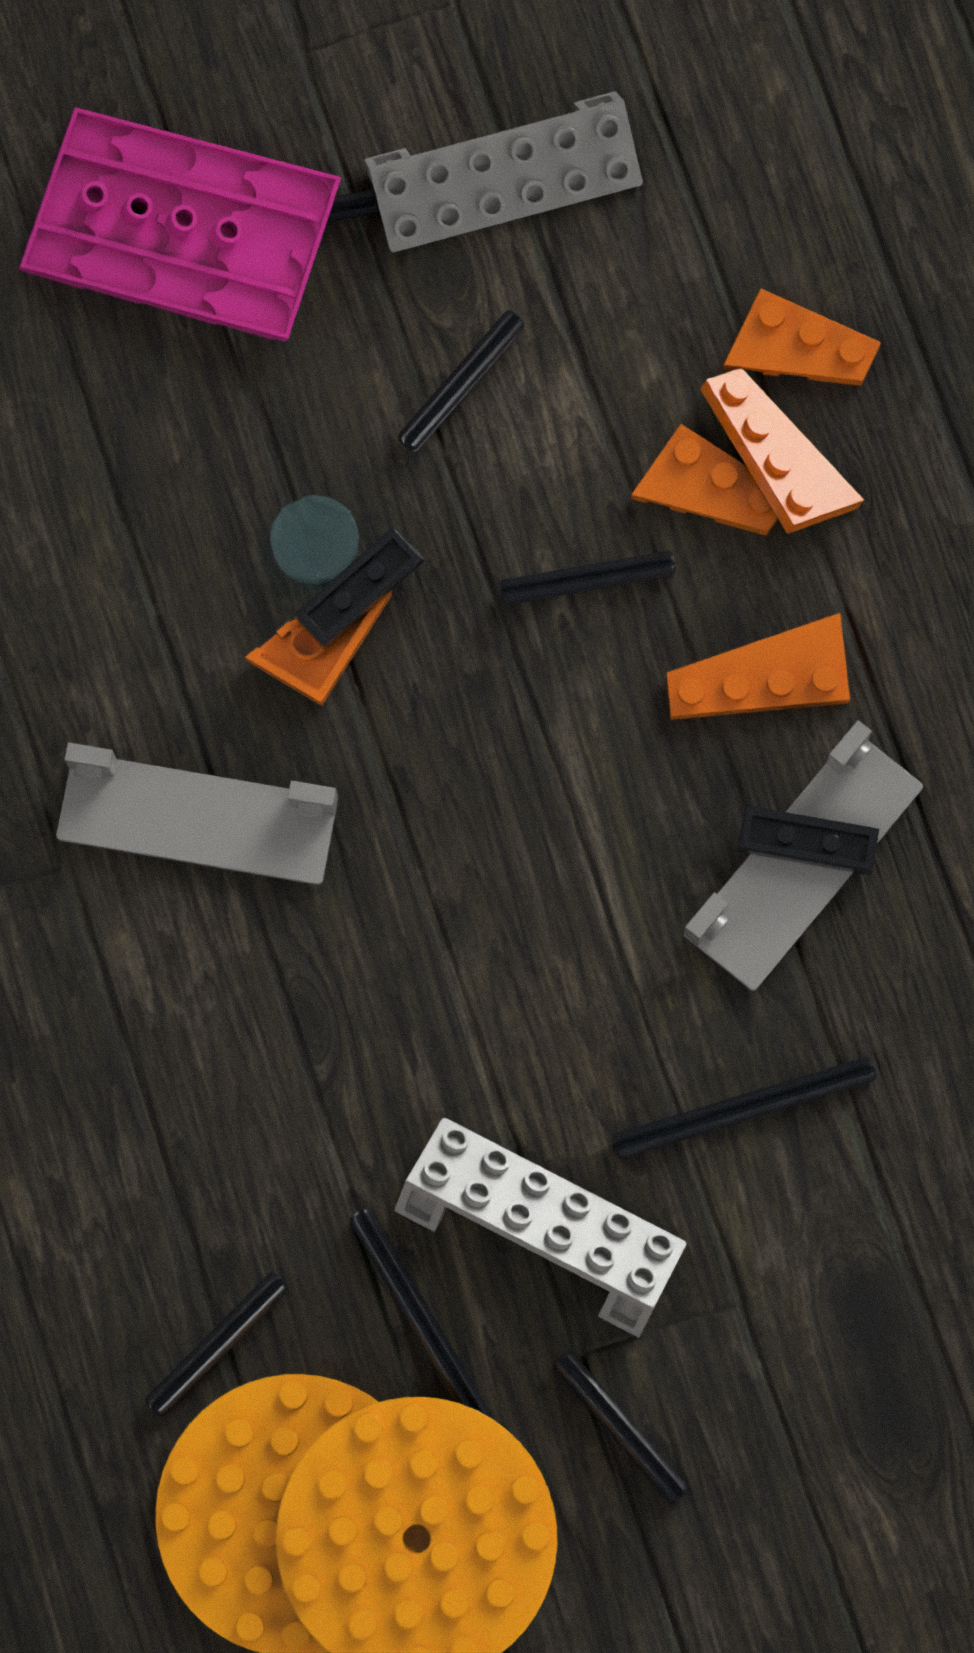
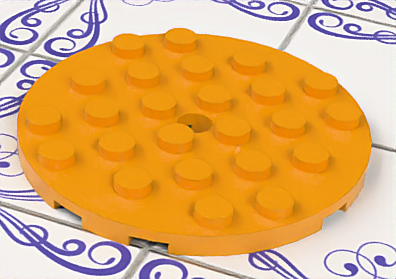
[156,1374,430,1653]
[276,1397,557,1653]

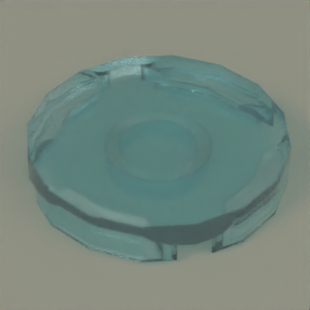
[270,495,360,585]

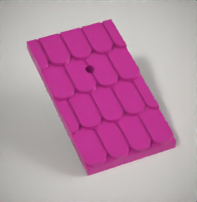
[18,107,341,342]

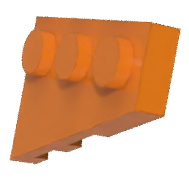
[723,289,881,386]
[631,424,778,536]
[245,591,392,706]

